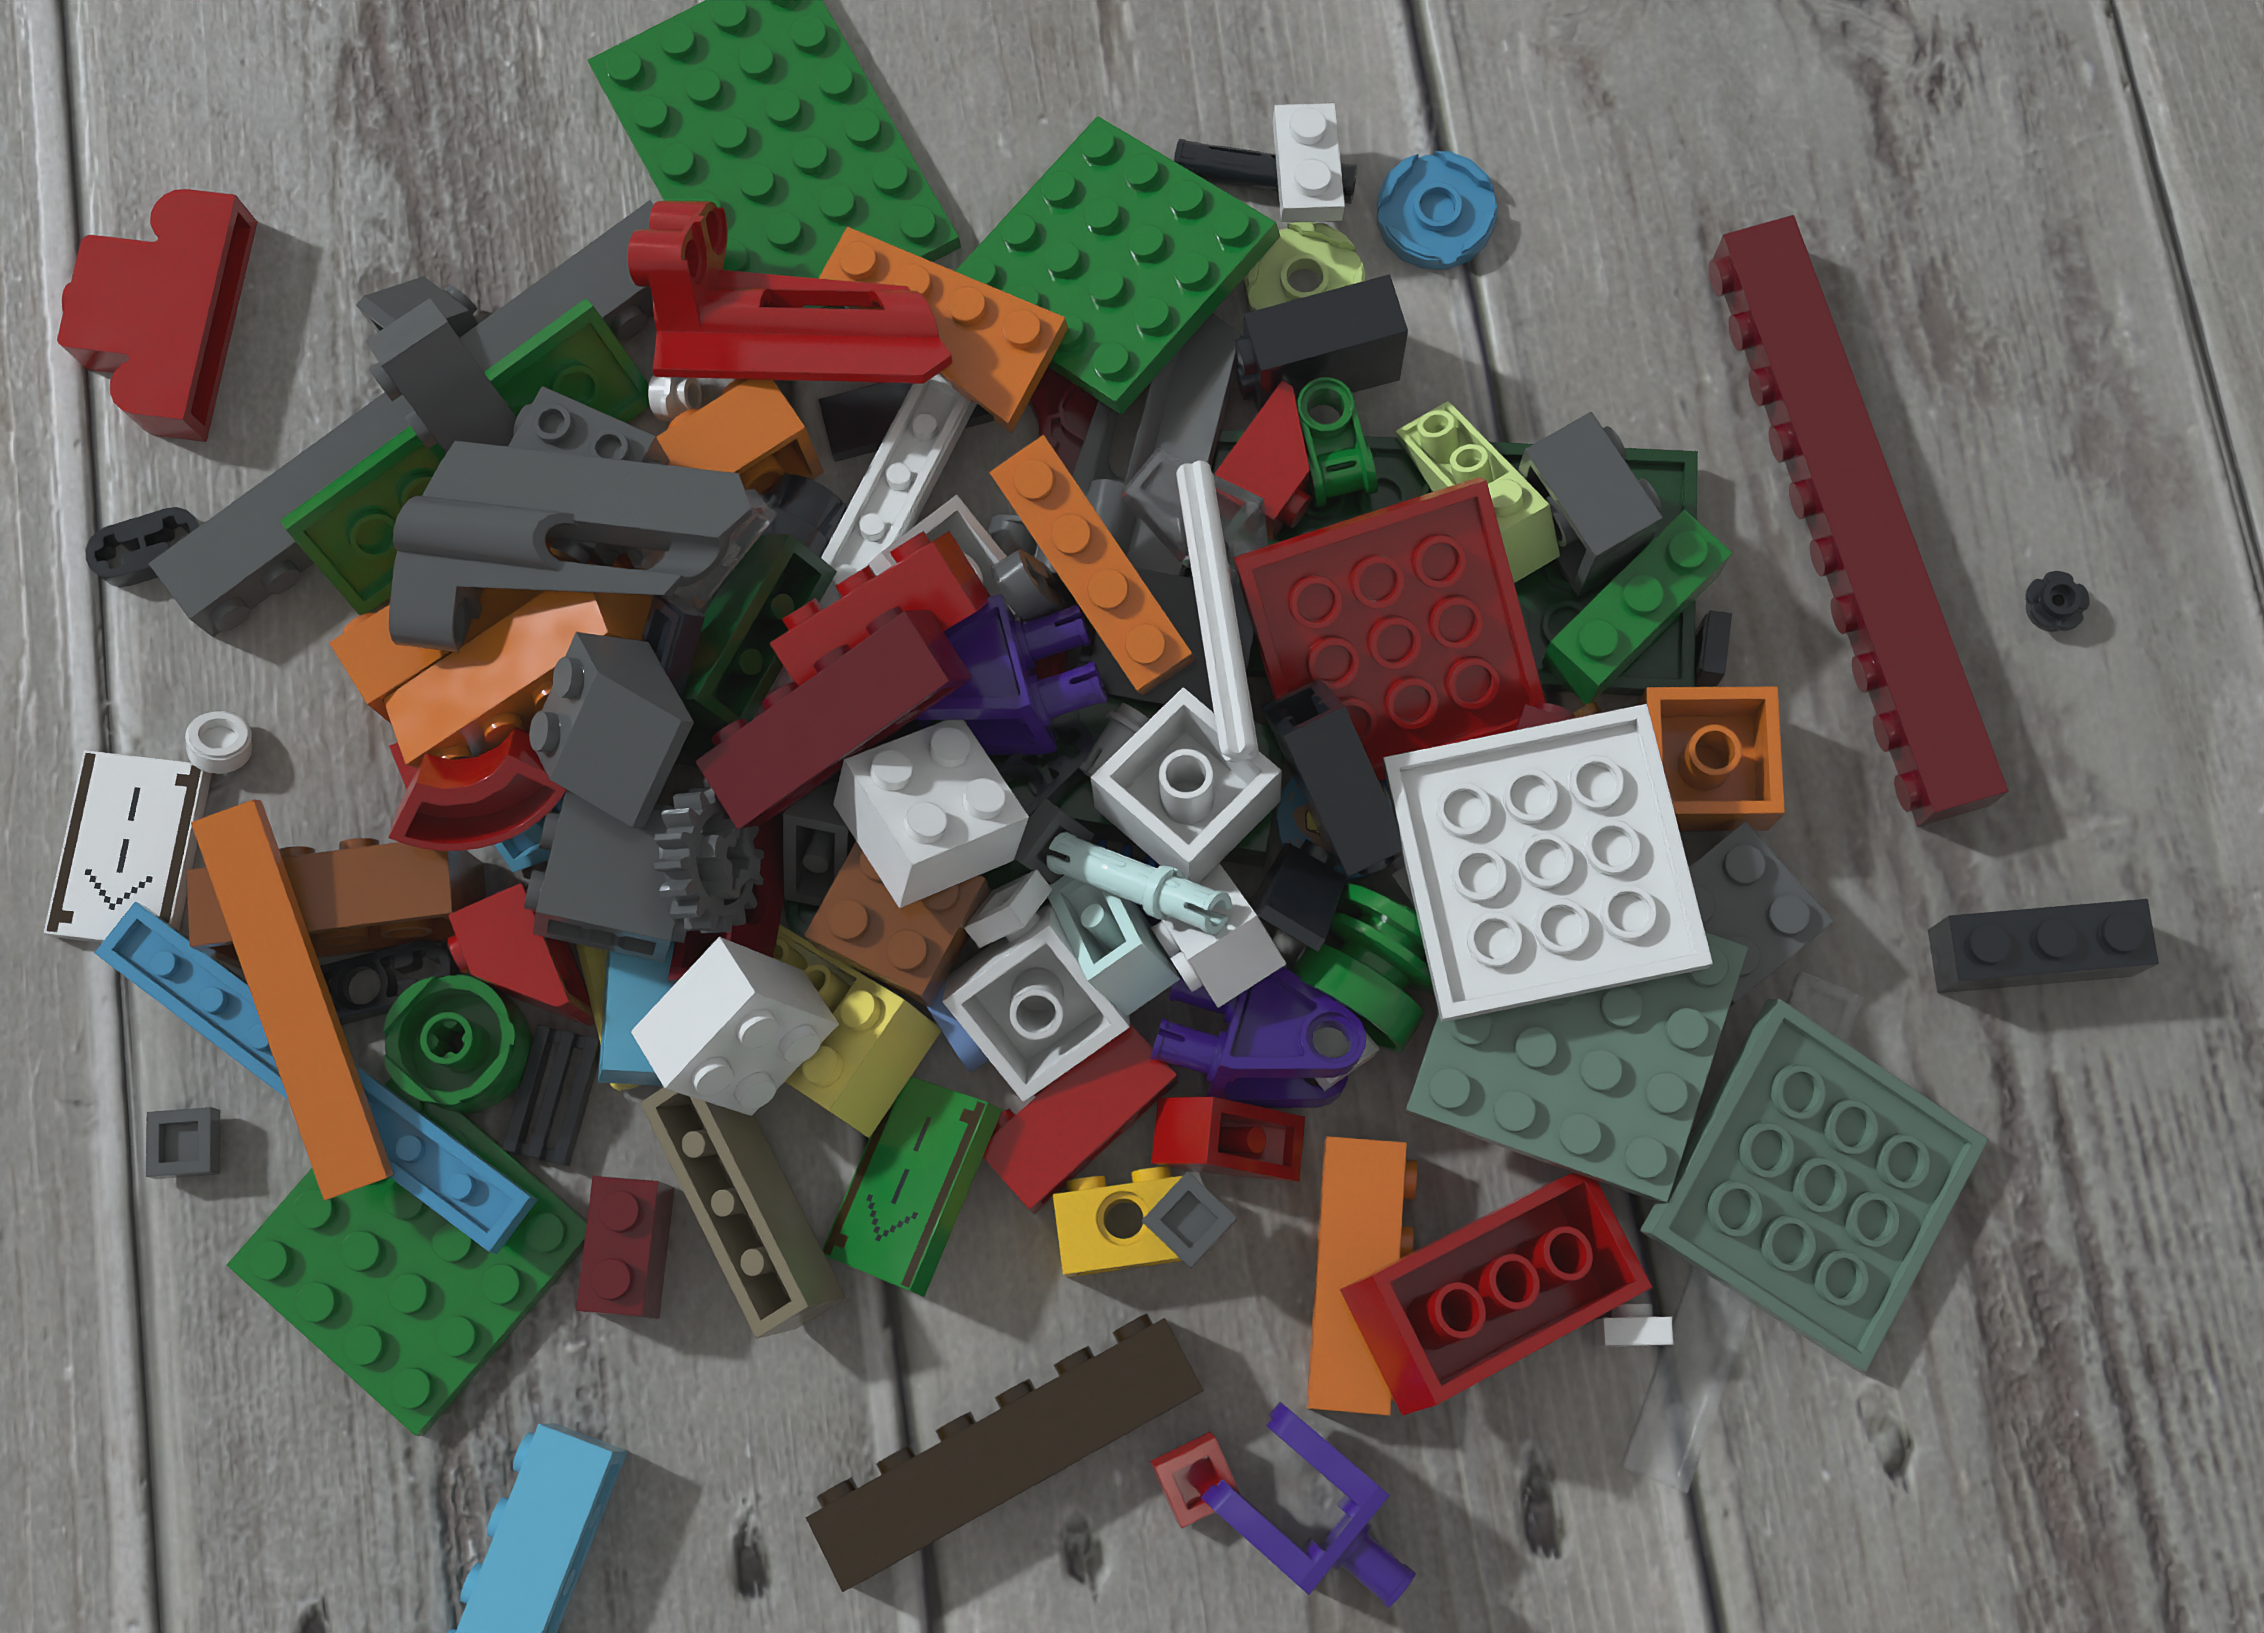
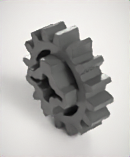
[653,787,764,934]

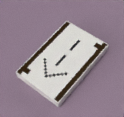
[44,750,212,943]

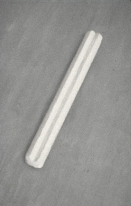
[1176,460,1258,762]

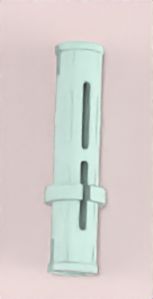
[1047,832,1232,935]

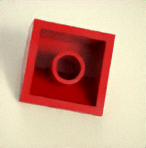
[448,883,595,1027]

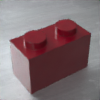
[576,1176,675,1319]

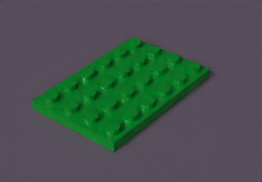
[587,0,961,309]

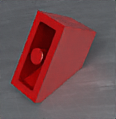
[1213,380,1312,541]
[1151,1097,1305,1182]

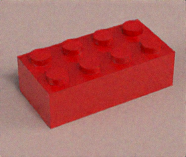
[1340,1172,1653,1416]

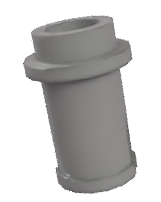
[1079,703,1150,778]

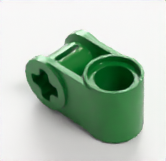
[1297,377,1378,508]

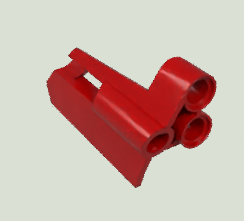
[628,201,953,384]

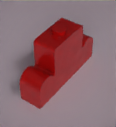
[57,189,258,442]

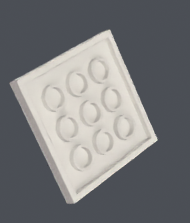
[1382,704,1713,1023]

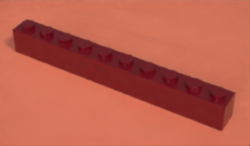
[1709,215,2009,827]

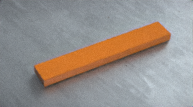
[191,799,394,1201]

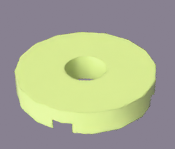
[1244,222,1366,312]

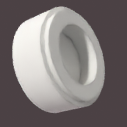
[185,711,252,774]

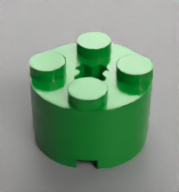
[383,974,534,1114]

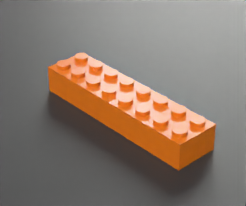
[329,379,824,724]

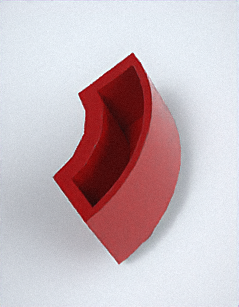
[388,727,567,851]

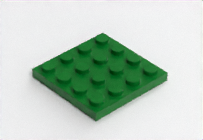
[955,116,1281,415]
[227,1077,587,1436]

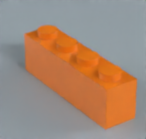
[989,435,1196,696]
[1306,1136,1418,1416]

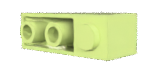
[1396,401,1560,583]

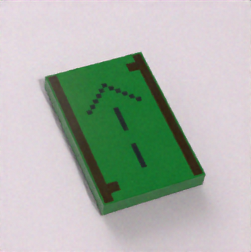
[822,1076,1002,1297]

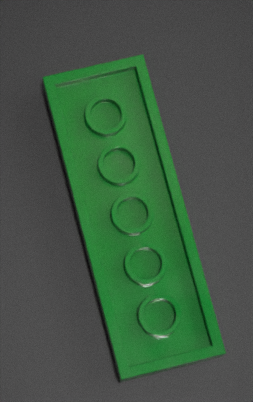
[280,298,650,615]

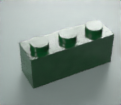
[682,534,837,733]

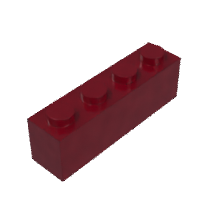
[695,606,973,830]

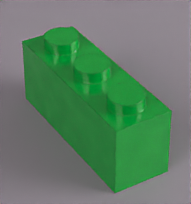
[1541,509,1732,706]

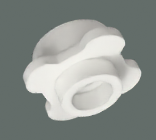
[648,375,702,421]

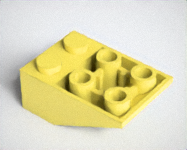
[774,924,942,1138]

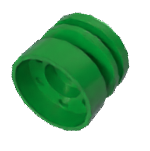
[1290,883,1435,1053]

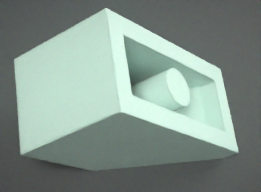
[1047,875,1180,1016]

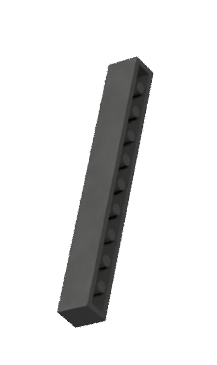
[148,200,654,637]

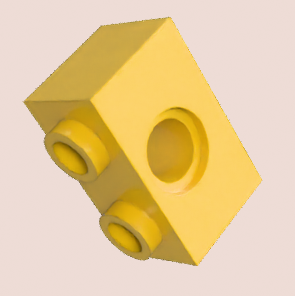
[1053,1167,1183,1278]

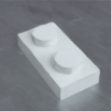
[1273,103,1345,222]

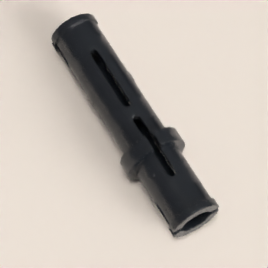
[1174,139,1358,204]

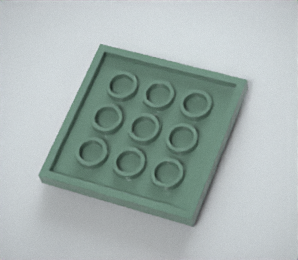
[1405,932,1748,1203]
[1640,999,1988,1372]

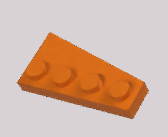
[819,227,1068,433]

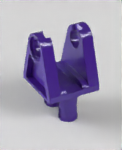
[915,593,1107,755]
[1150,966,1366,1108]
[1201,1402,1416,1608]

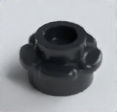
[2025,571,2090,632]

